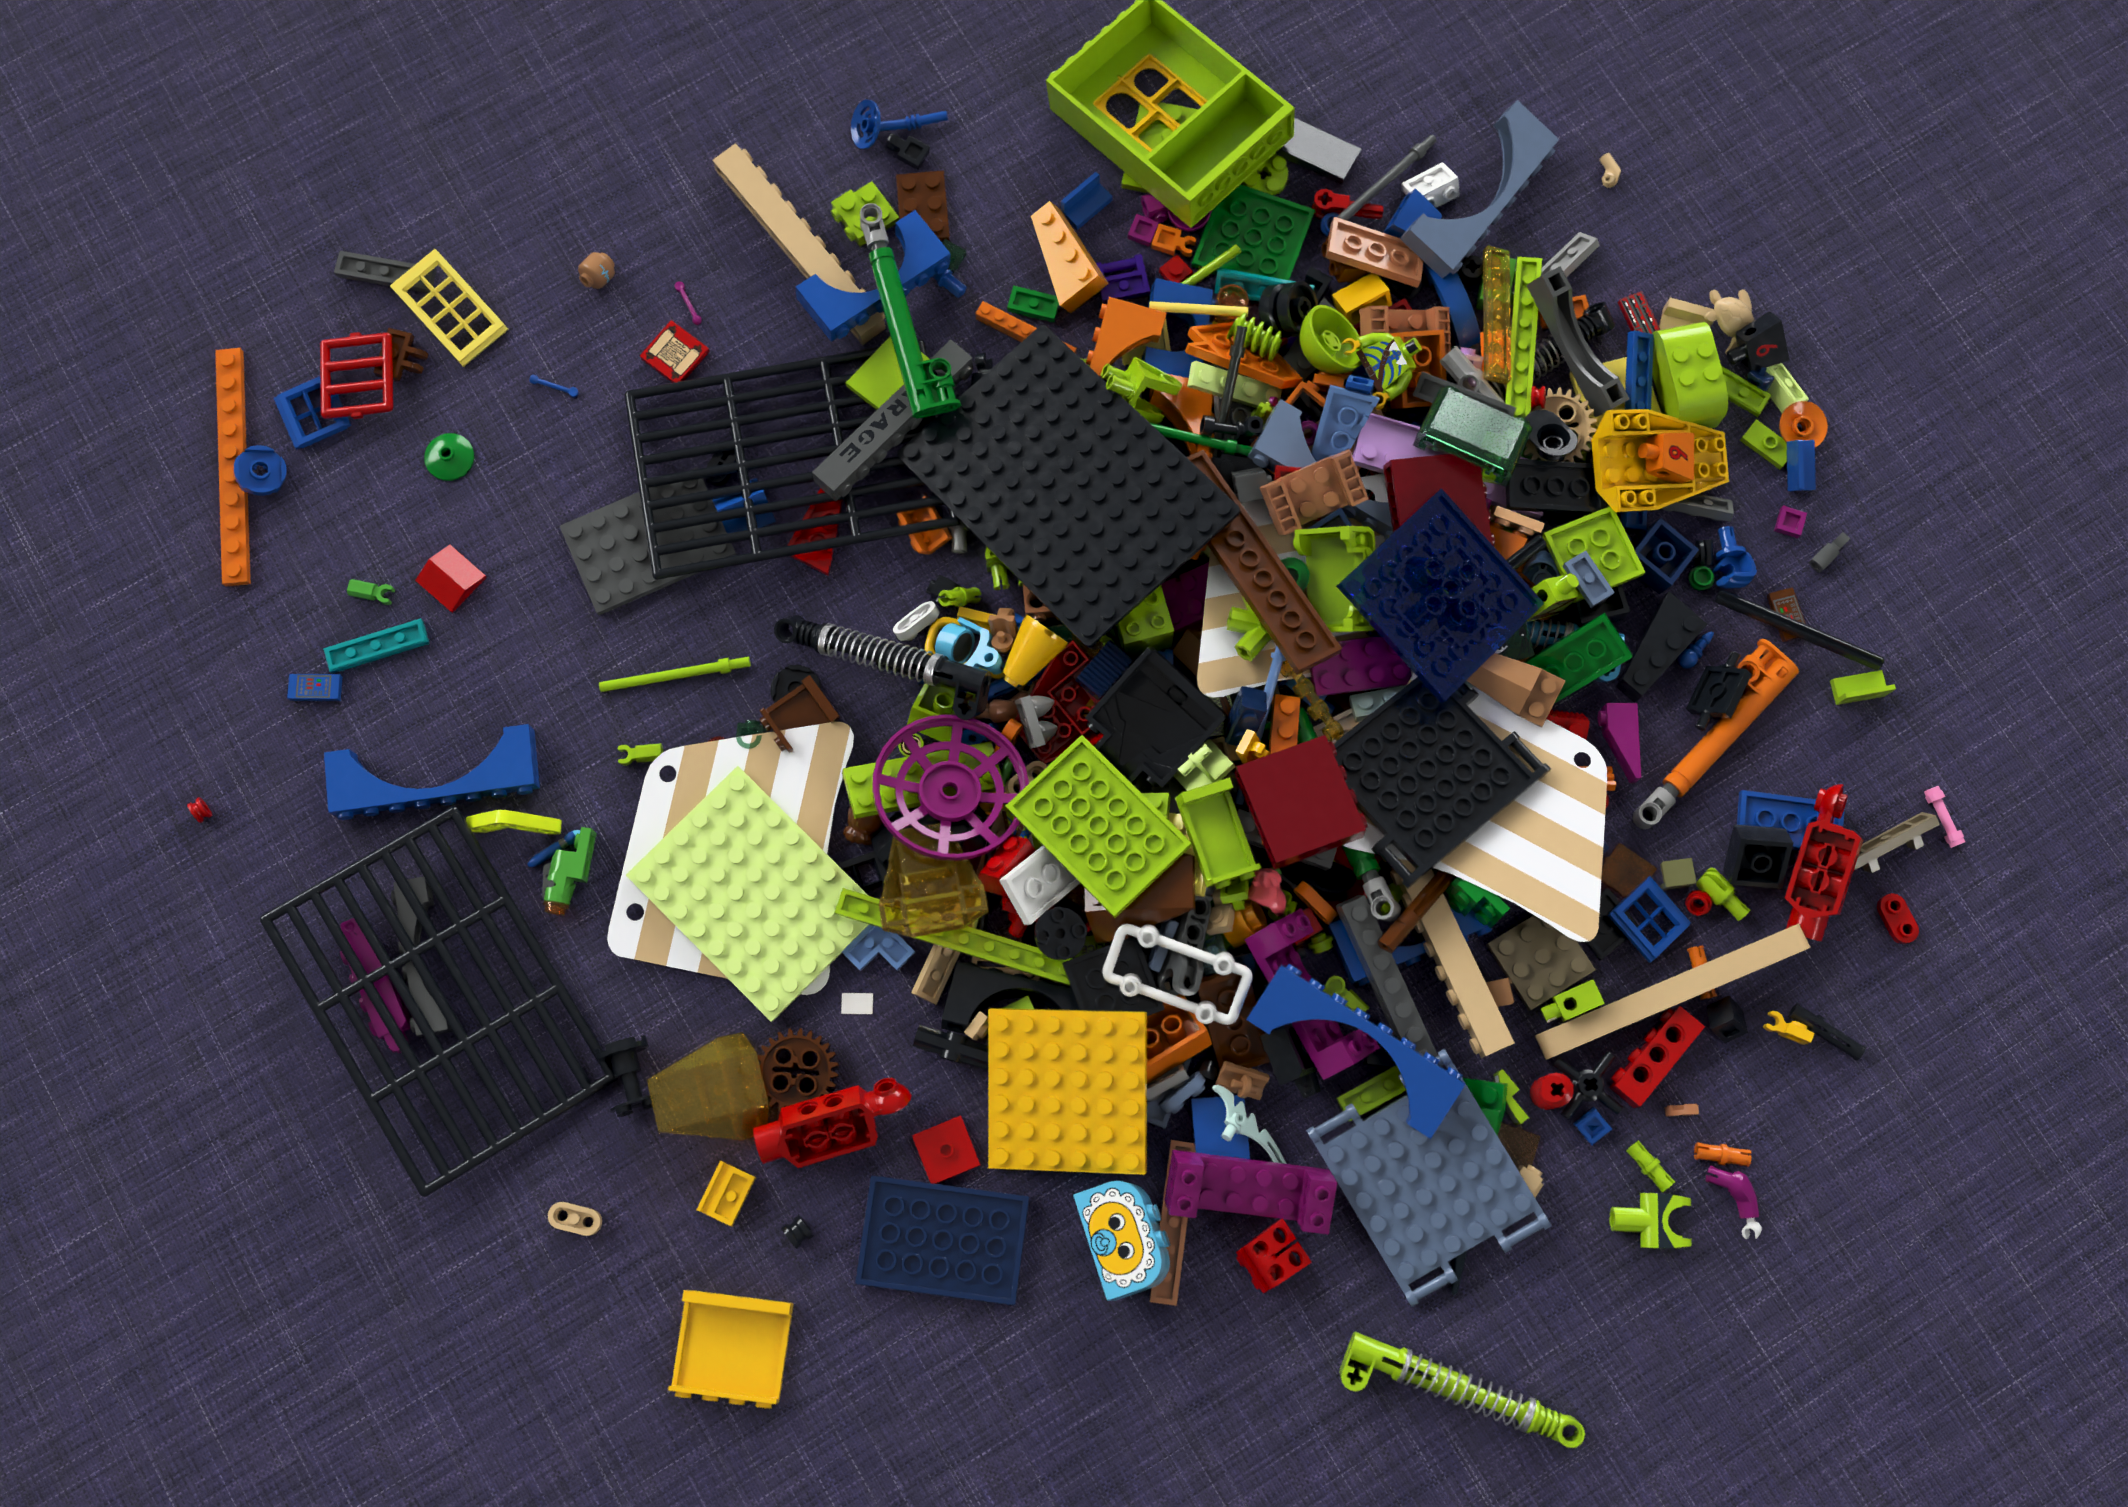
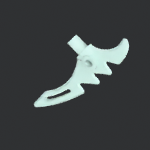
[1212,1085,1287,1164]

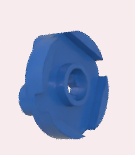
[234,445,287,496]

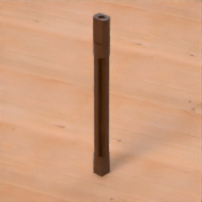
[1378,870,1457,954]

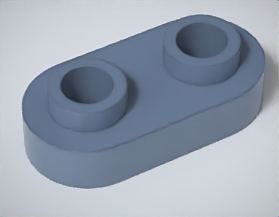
[1158,1071,1206,1114]

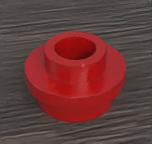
[1685,890,1712,916]

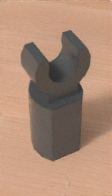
[1808,532,1850,573]

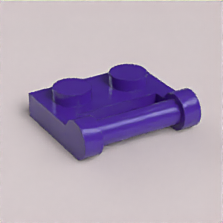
[1096,254,1150,304]

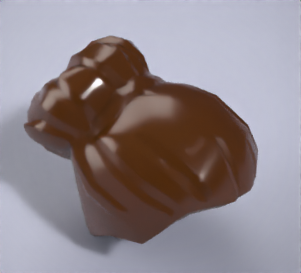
[843,806,887,845]

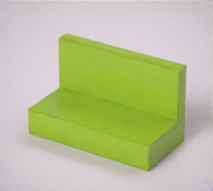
[1830,670,1896,705]

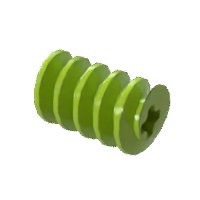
[1227,312,1282,362]

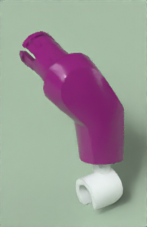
[1706,1166,1762,1239]

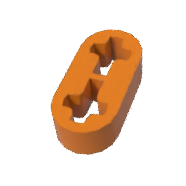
[994,718,1023,759]
[1293,881,1338,925]

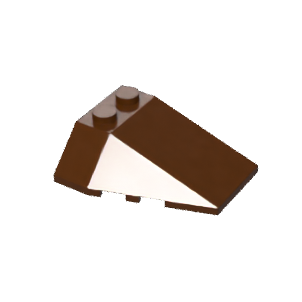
[1085,853,1195,943]

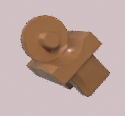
[988,608,1019,654]
[1215,1061,1270,1100]

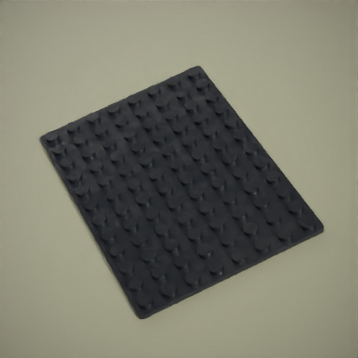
[897,325,1241,648]

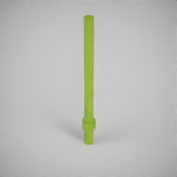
[599,657,751,692]

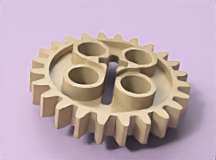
[1516,387,1597,462]

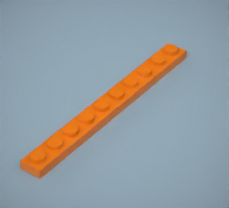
[215,348,251,587]

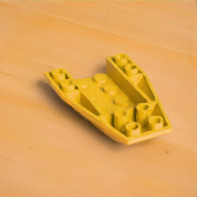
[1591,409,1729,512]

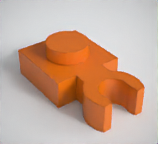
[1151,223,1197,257]

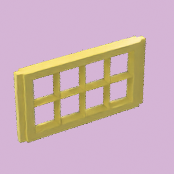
[390,249,508,367]

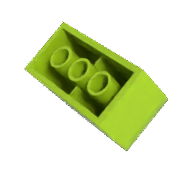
[1652,322,1728,428]

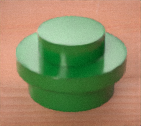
[1688,566,1714,591]

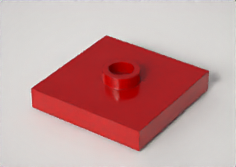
[912,1115,981,1184]

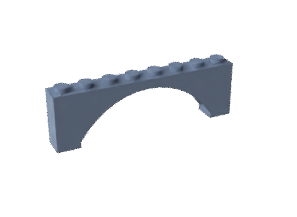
[1400,100,1559,279]
[1248,399,1395,543]

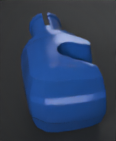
[1712,526,1757,589]

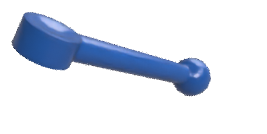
[529,375,579,398]

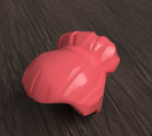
[1248,868,1286,916]

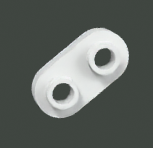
[893,601,940,641]

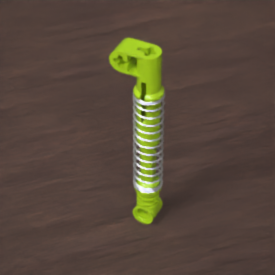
[1339,1332,1585,1448]

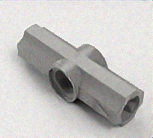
[1439,346,1505,403]

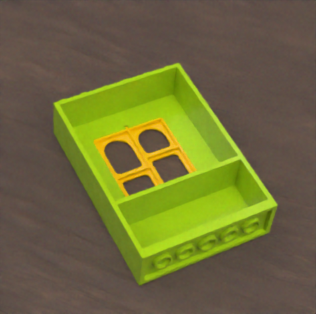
[1046,0,1295,228]

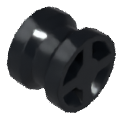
[1457,255,1485,286]
[781,1215,814,1249]

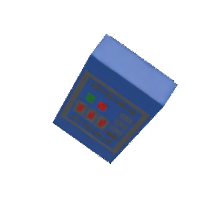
[287,674,343,701]

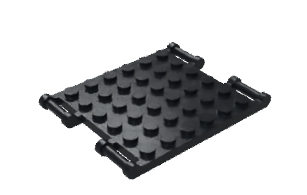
[1334,662,1551,889]

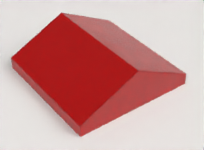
[415,545,487,613]

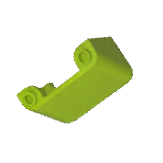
[1293,526,1378,632]

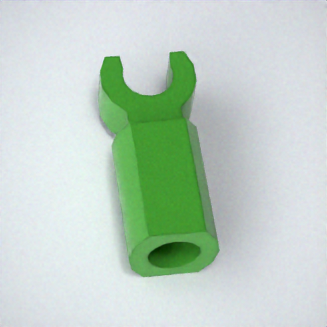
[347,579,395,605]

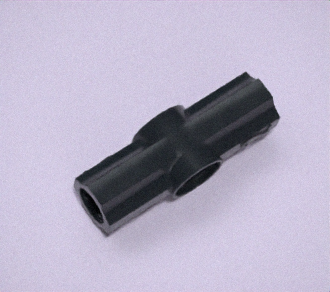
[913,1025,988,1070]

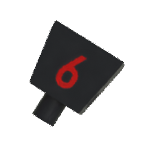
[1726,311,1790,371]

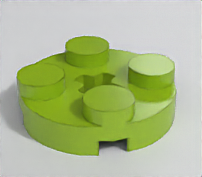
[1241,154,1288,195]

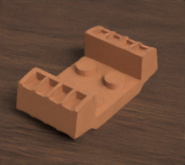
[1359,306,1451,355]
[1259,449,1368,535]

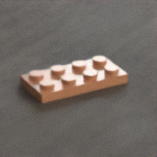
[1325,217,1424,288]

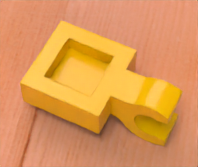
[1763,1011,1814,1045]

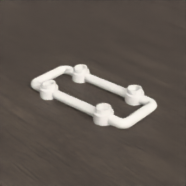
[1102,924,1253,1025]

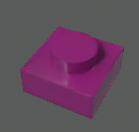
[1127,214,1159,247]
[1774,505,1807,539]

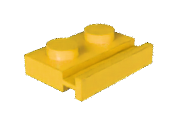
[697,1161,756,1227]

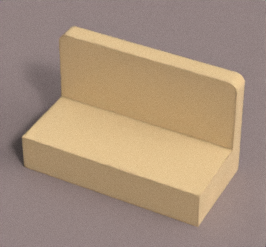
[1659,298,1714,330]

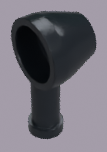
[1192,1058,1237,1095]

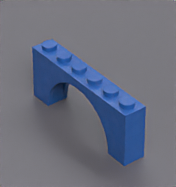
[796,210,951,342]
[1326,877,1492,986]

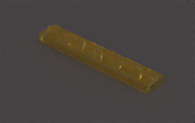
[1483,245,1511,385]

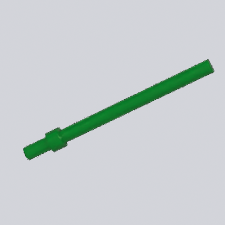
[1150,423,1252,456]

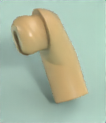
[1599,153,1621,188]

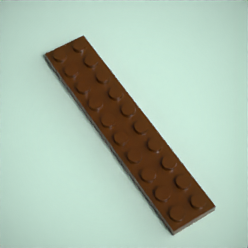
[1187,450,1342,675]

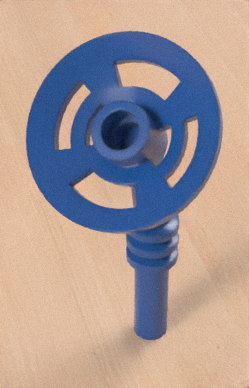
[851,99,948,149]

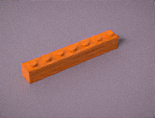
[975,301,1077,354]

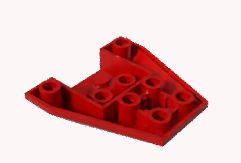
[1015,640,1104,763]

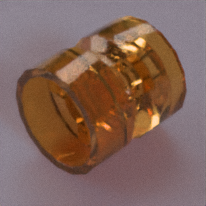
[1213,284,1248,324]

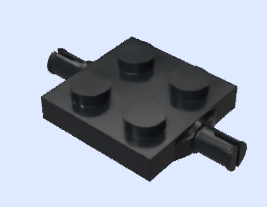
[1686,651,1752,731]

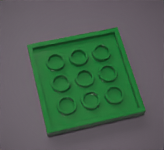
[1191,184,1315,280]

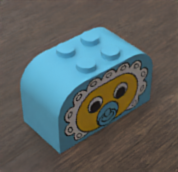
[1073,1181,1170,1301]

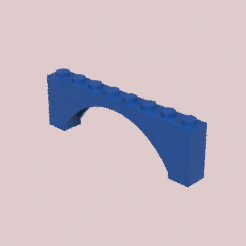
[324,724,540,820]
[1247,963,1466,1139]

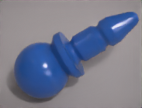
[1677,631,1714,669]

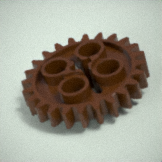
[753,1028,839,1112]

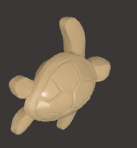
[1704,289,1755,355]

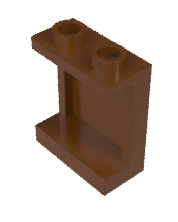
[759,675,841,753]

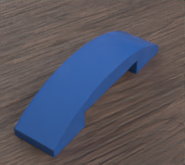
[1423,262,1481,349]
[1345,364,1375,395]

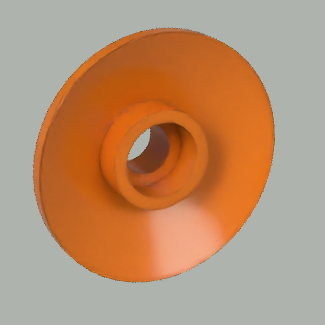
[1779,401,1828,447]

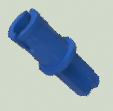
[932,269,966,298]

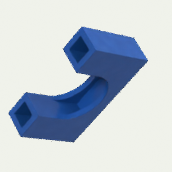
[1141,278,1215,378]

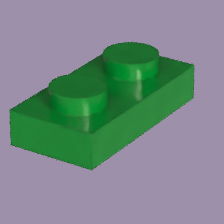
[1007,285,1059,323]

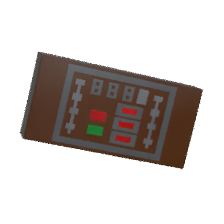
[1767,587,1806,642]

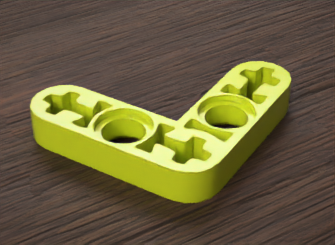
[466,810,562,835]

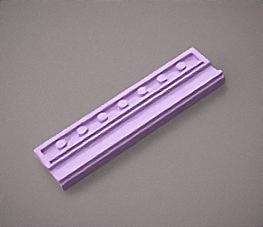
[1352,413,1543,519]

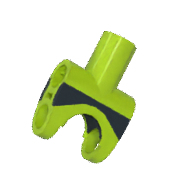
[1609,1193,1692,1249]

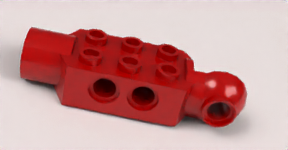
[1785,784,1863,942]
[753,1078,911,1168]

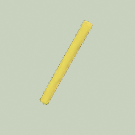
[1149,301,1248,317]

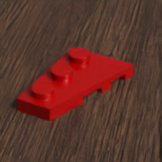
[787,488,843,576]

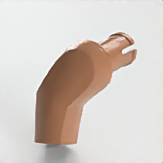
[971,691,1029,723]

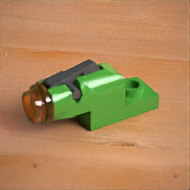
[542,827,597,915]

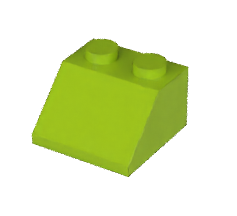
[907,683,976,742]

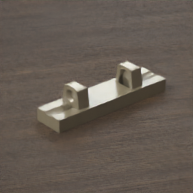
[1854,812,1940,873]

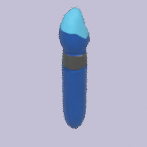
[527,830,580,867]

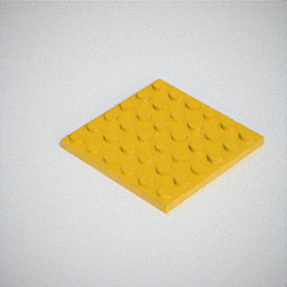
[988,1008,1147,1175]

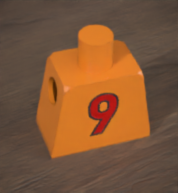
[1638,433,1694,484]

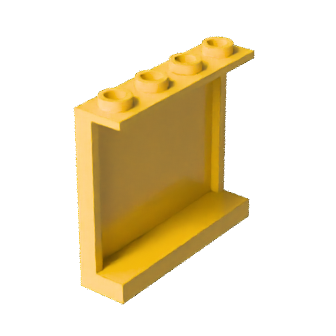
[668,1290,794,1408]

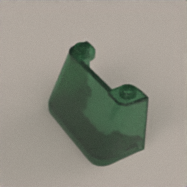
[1413,386,1533,487]

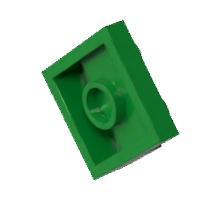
[1445,877,1510,929]

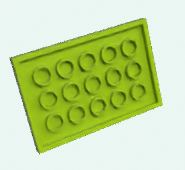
[1006,735,1192,918]

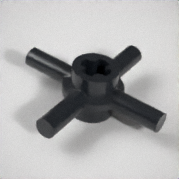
[1553,1051,1623,1120]

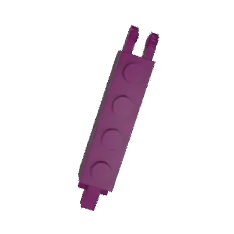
[340,918,411,1054]

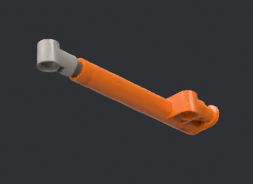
[1633,639,1799,829]

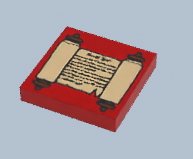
[640,320,710,383]

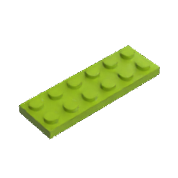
[842,741,1005,819]

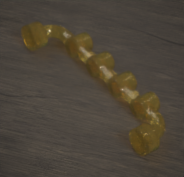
[1280,660,1345,742]

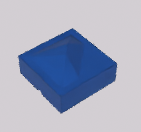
[1573,1107,1612,1145]

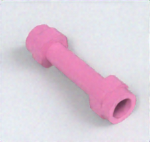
[1924,786,1965,848]

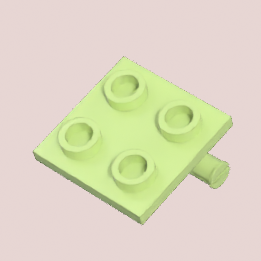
[1174,738,1236,791]

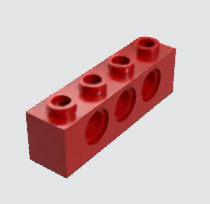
[1609,1006,1705,1108]

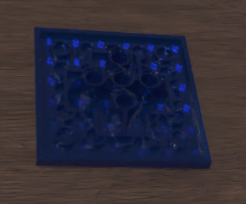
[1337,488,1544,703]

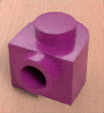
[1141,194,1168,223]

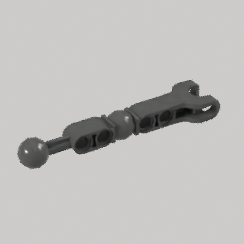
[1155,770,1240,996]

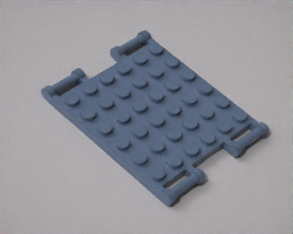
[1306,1049,1552,1307]

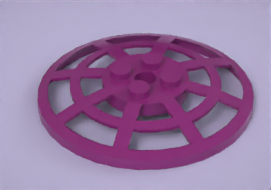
[872,714,1029,861]

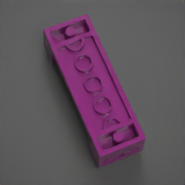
[1244,909,1380,1080]
[1164,1150,1337,1234]

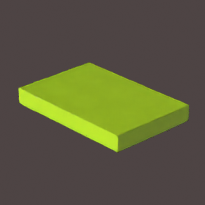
[846,336,930,410]

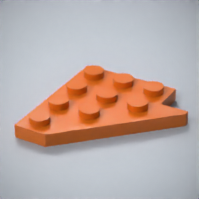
[1185,322,1303,389]

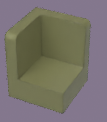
[1659,858,1697,891]

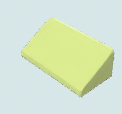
[1766,363,1809,413]

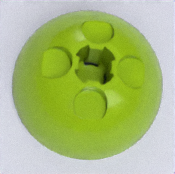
[1300,305,1362,374]

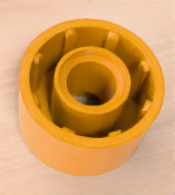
[1223,898,1267,948]

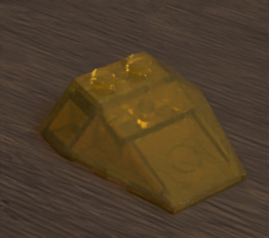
[879,823,989,937]
[647,1032,769,1141]

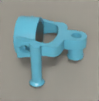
[935,617,1005,675]

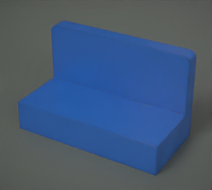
[1061,172,1113,230]
[1787,440,1816,491]

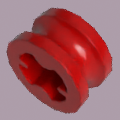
[1531,386,1546,409]
[187,797,213,823]

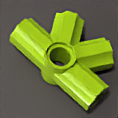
[1226,596,1272,661]

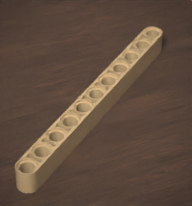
[1535,924,1811,1060]

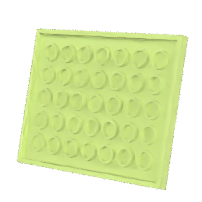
[626,766,869,1022]

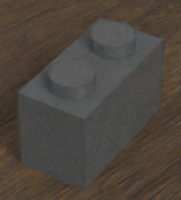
[1231,467,1272,503]

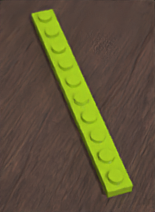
[835,888,1073,986]

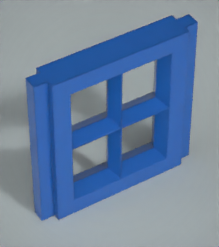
[274,376,352,450]
[1608,876,1691,963]

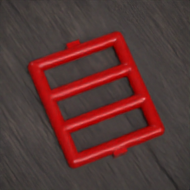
[320,332,393,419]

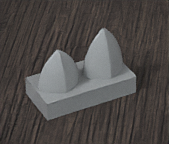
[1014,695,1058,749]

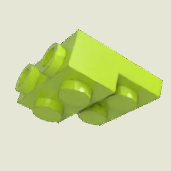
[830,181,899,247]

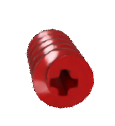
[1530,1073,1574,1110]

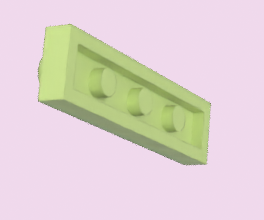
[1187,361,1282,409]

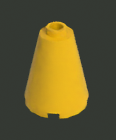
[1002,614,1068,688]

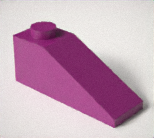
[1597,703,1641,783]

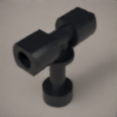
[1200,415,1263,446]

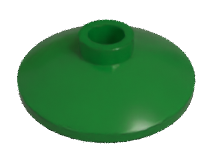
[424,433,474,481]

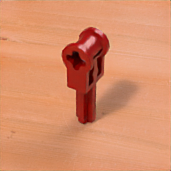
[1312,189,1384,220]

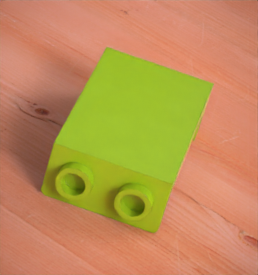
[1175,778,1261,890]

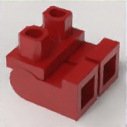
[1236,1218,1312,1293]

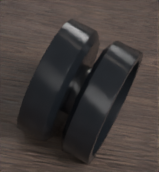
[1258,281,1318,339]

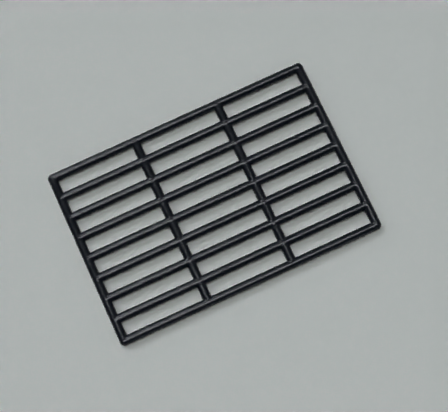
[624,340,961,580]
[260,806,618,1197]

